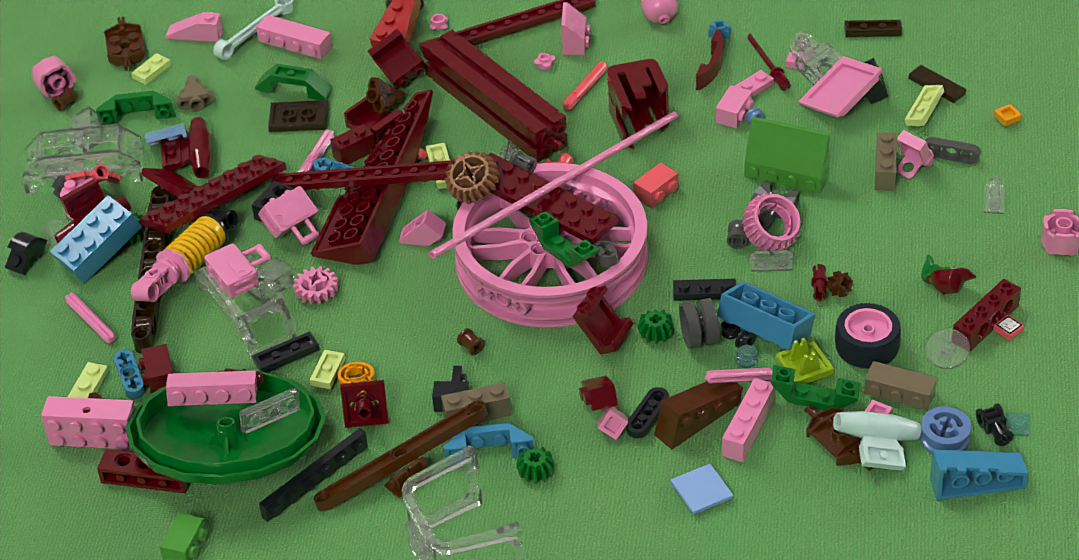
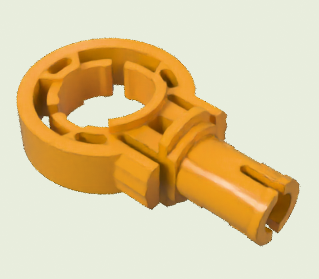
[338,362,376,404]

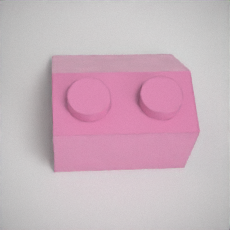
[561,2,590,55]

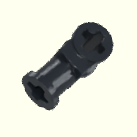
[975,403,1014,447]

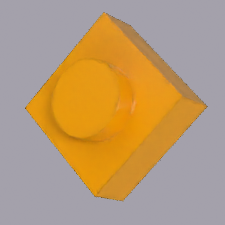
[994,104,1022,127]

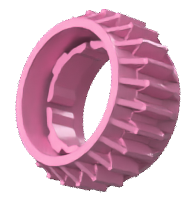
[742,192,801,253]

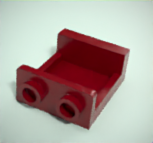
[368,29,427,89]
[344,97,403,145]
[572,286,634,355]

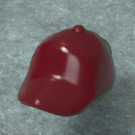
[921,255,976,295]

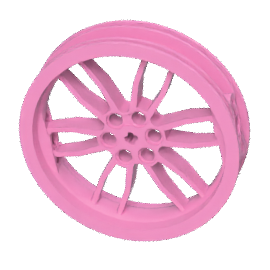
[453,163,648,327]

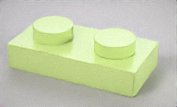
[131,53,171,85]
[310,350,345,389]

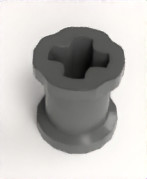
[510,150,537,173]

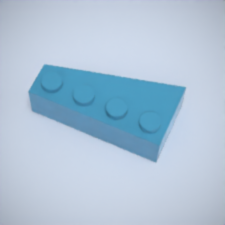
[930,450,1028,500]

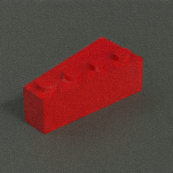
[369,0,421,47]

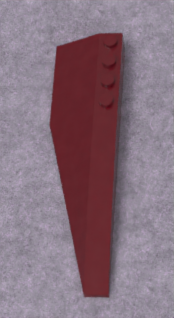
[310,89,433,265]

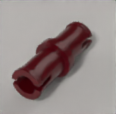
[811,264,828,301]

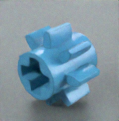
[708,20,731,42]

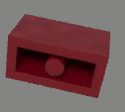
[330,124,375,165]
[139,344,173,393]
[579,376,618,411]

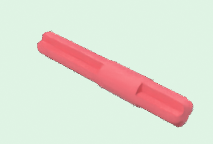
[562,61,608,111]

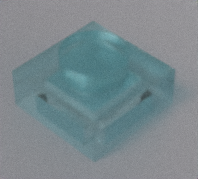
[1006,412,1029,437]

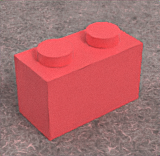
[633,163,679,208]

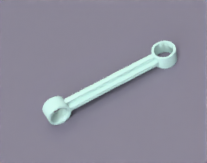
[213,0,294,60]

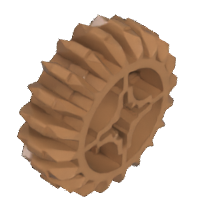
[445,150,500,205]

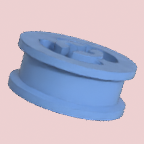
[920,406,971,453]

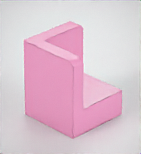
[597,407,628,440]

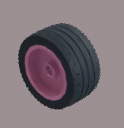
[835,303,901,369]

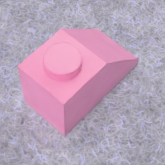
[399,209,446,246]

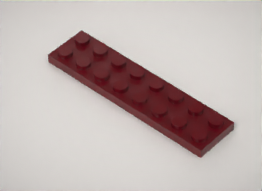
[471,153,618,244]
[140,155,286,233]

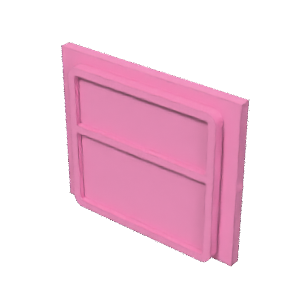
[798,56,883,118]

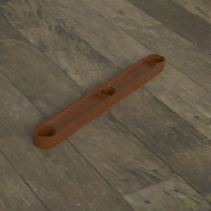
[313,401,488,511]

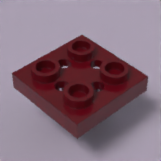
[340,380,389,428]

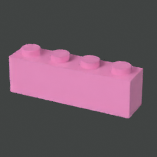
[256,15,332,59]
[166,370,257,406]
[722,378,775,462]

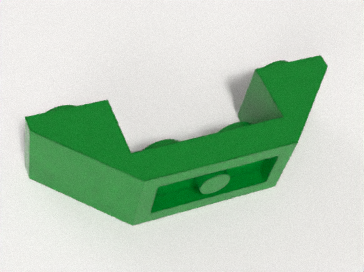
[255,64,332,100]
[96,91,175,126]
[529,211,599,268]
[771,365,860,410]

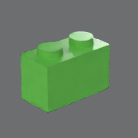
[160,513,208,560]

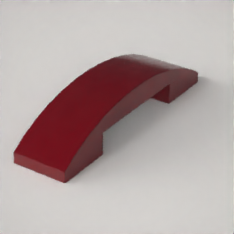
[696,29,723,91]

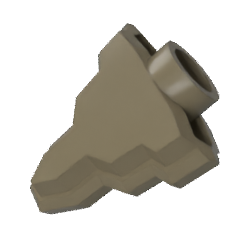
[177,75,215,112]

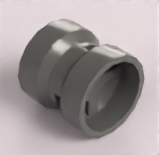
[727,220,748,249]

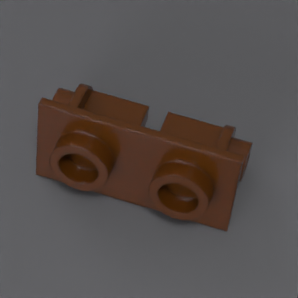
[384,457,433,498]

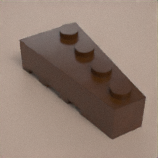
[654,381,743,450]

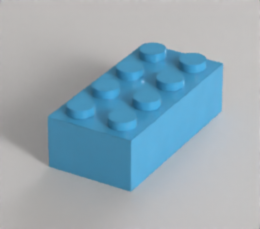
[50,195,142,283]
[717,281,816,350]

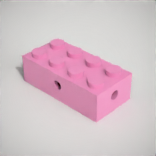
[41,396,135,449]

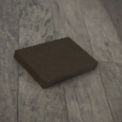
[268,100,328,132]

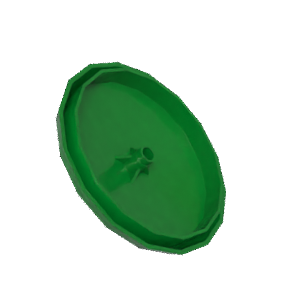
[125,370,326,485]

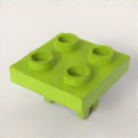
[775,338,834,384]

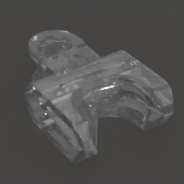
[789,31,842,86]

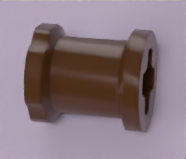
[52,87,77,111]
[457,328,485,355]

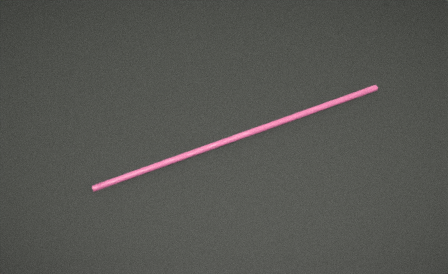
[429,111,678,259]

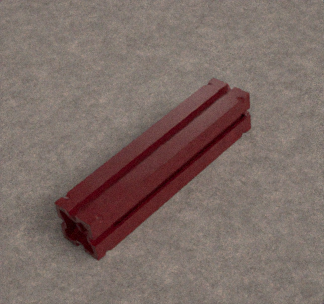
[422,29,568,163]

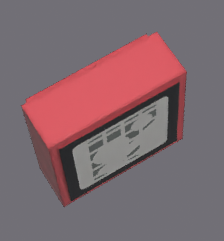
[993,315,1024,341]

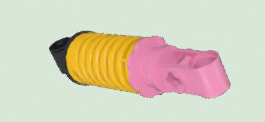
[131,209,238,302]

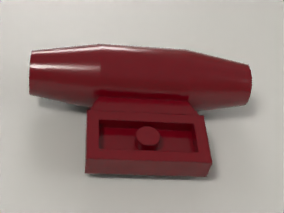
[161,117,212,179]
[54,179,131,243]

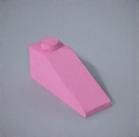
[166,12,223,42]

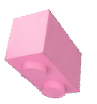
[715,85,754,128]

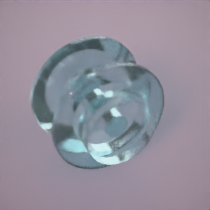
[736,345,758,368]

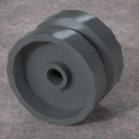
[679,298,720,349]

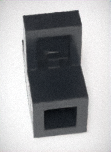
[5,232,47,275]
[432,365,470,412]

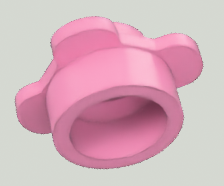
[430,14,448,30]
[534,53,556,70]

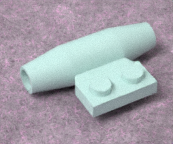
[833,411,921,471]

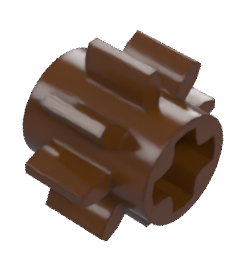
[827,271,853,297]

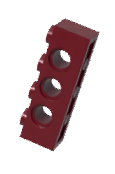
[952,278,1021,353]
[97,449,190,494]

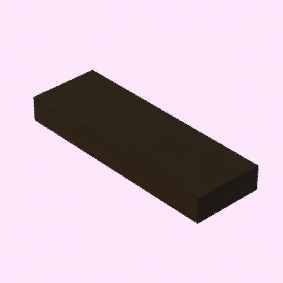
[844,20,902,37]
[908,65,966,103]

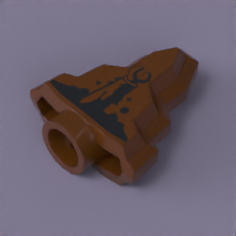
[366,77,405,114]

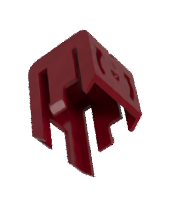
[607,59,669,149]

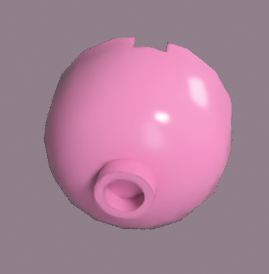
[640,0,678,24]

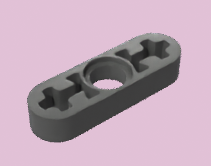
[925,137,981,164]

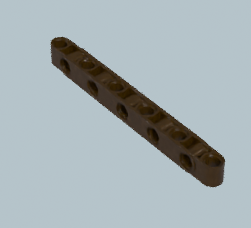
[131,186,171,354]

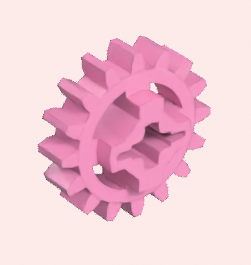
[293,266,338,304]

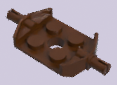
[104,16,145,71]
[805,405,873,471]

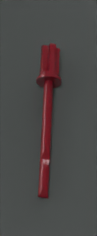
[747,33,791,91]

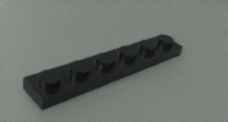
[259,428,368,522]

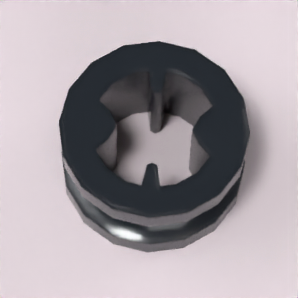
[721,321,740,339]
[735,330,754,351]

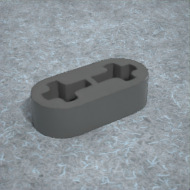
[594,240,618,267]

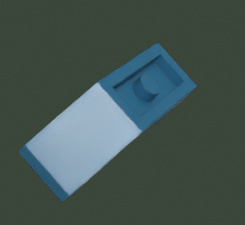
[444,423,534,465]

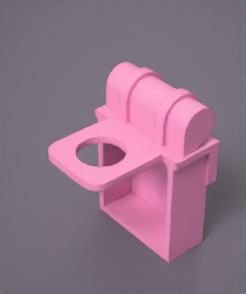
[896,130,934,179]

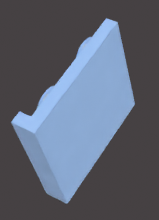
[145,123,187,145]
[670,464,733,515]

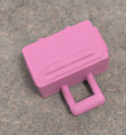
[258,186,319,245]
[204,244,271,298]

